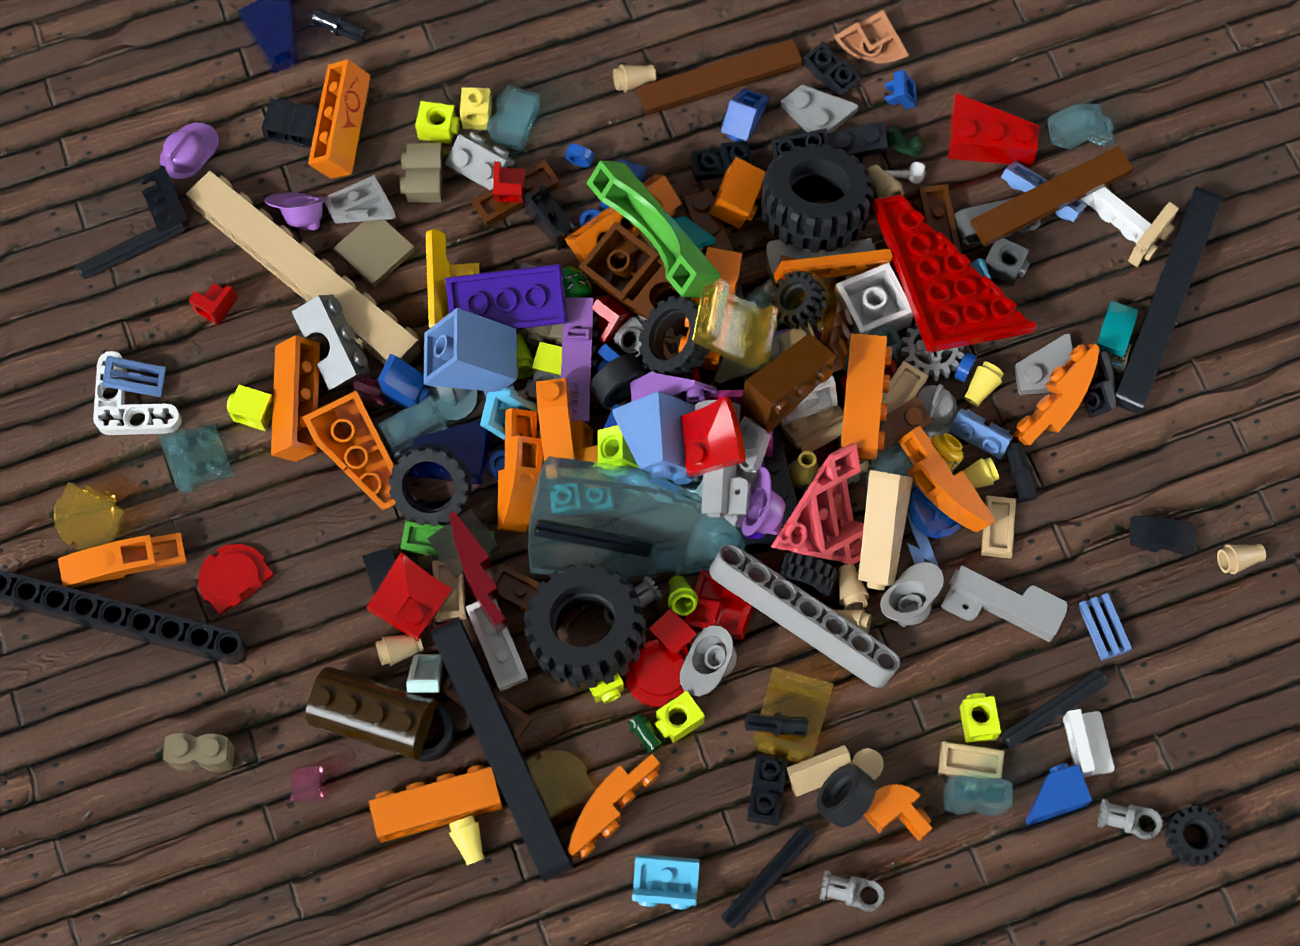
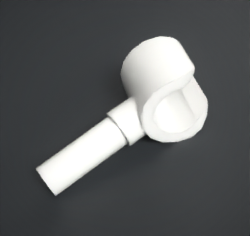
[885,162,926,184]

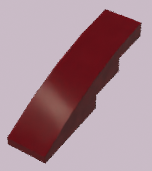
[449,510,508,634]

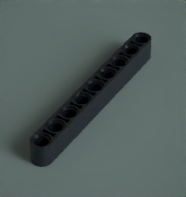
[1116,186,1223,415]
[0,570,248,665]
[430,616,574,883]

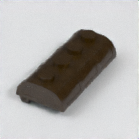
[306,667,438,760]

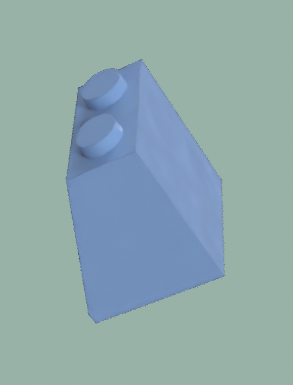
[424,308,518,392]
[613,391,704,484]

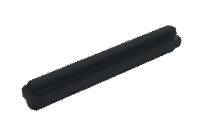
[76,223,185,279]
[534,519,653,557]
[1001,670,1108,748]
[722,825,815,928]

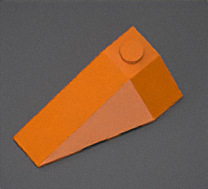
[302,391,396,510]

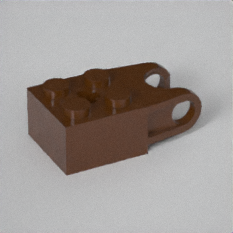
[578,221,676,320]

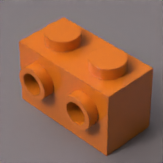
[709,157,765,229]

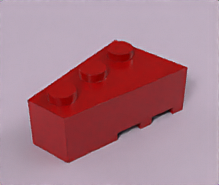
[948,93,1039,167]

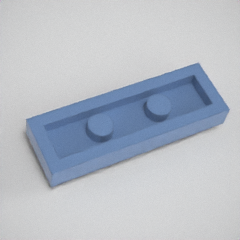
[1001,160,1087,222]

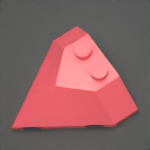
[771,443,864,565]

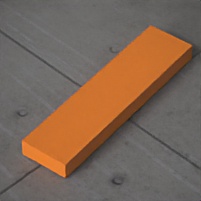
[773,249,893,283]

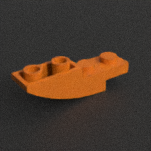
[1012,344,1100,445]
[498,408,543,533]
[898,426,996,533]
[58,532,186,588]
[568,754,660,861]

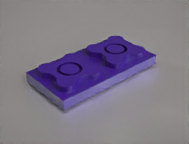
[445,264,568,329]

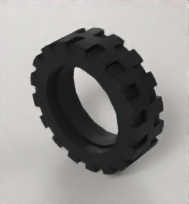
[639,296,714,378]
[389,443,472,526]

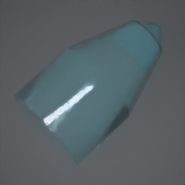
[528,456,746,581]

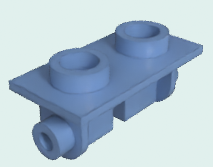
[949,408,1014,460]

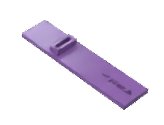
[561,297,594,422]

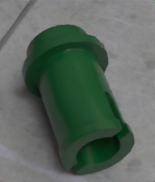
[628,712,665,754]

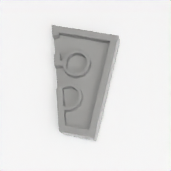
[695,416,771,528]

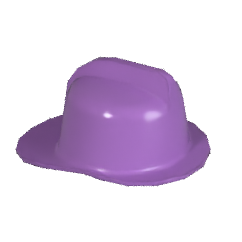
[160,123,219,179]
[265,192,328,231]
[742,467,785,536]

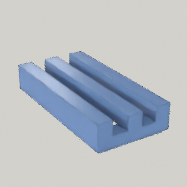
[101,356,166,397]
[1078,593,1132,661]

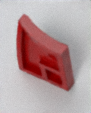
[680,396,746,477]
[367,553,452,641]
[684,570,755,641]

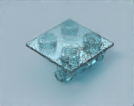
[158,425,233,493]

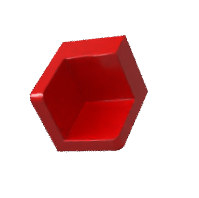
[493,161,525,203]
[189,284,238,325]
[591,295,632,344]
[649,608,696,655]

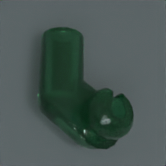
[886,125,926,156]

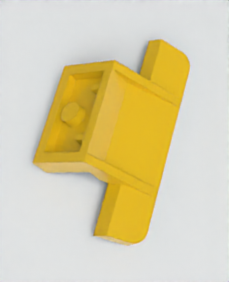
[426,229,480,328]

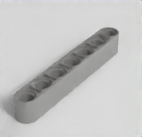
[709,544,900,688]

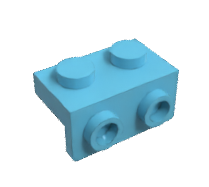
[480,388,539,440]
[632,854,700,909]

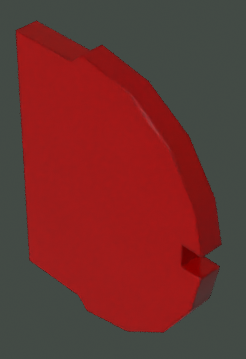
[198,544,274,615]
[625,639,689,709]

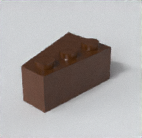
[740,333,836,433]

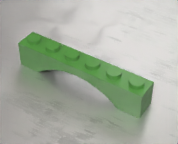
[586,160,721,298]

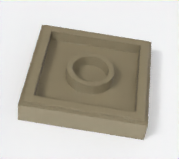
[333,220,415,288]

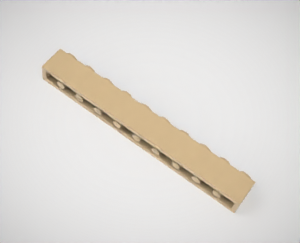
[186,171,421,365]

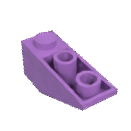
[630,372,717,404]

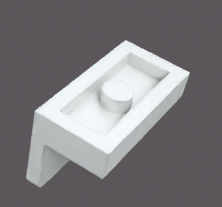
[1063,709,1115,778]

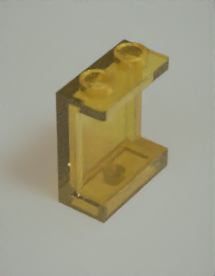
[692,279,778,368]
[752,667,833,763]

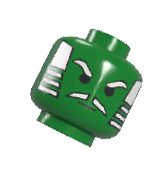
[562,266,593,298]

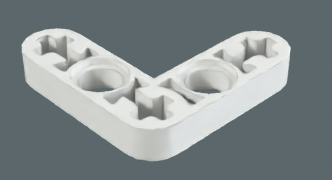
[93,351,182,435]

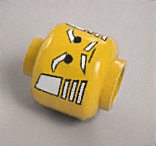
[930,433,964,472]

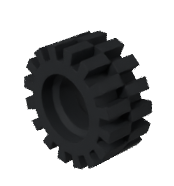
[769,271,828,329]
[778,552,837,598]
[1164,805,1228,867]

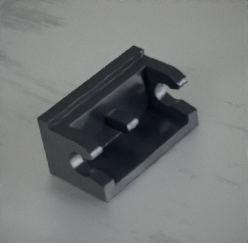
[140,165,188,232]
[524,185,578,251]

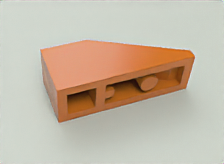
[536,378,577,478]

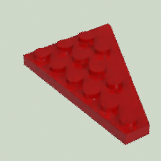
[872,195,1037,353]

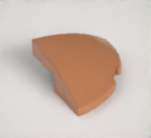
[834,10,909,64]

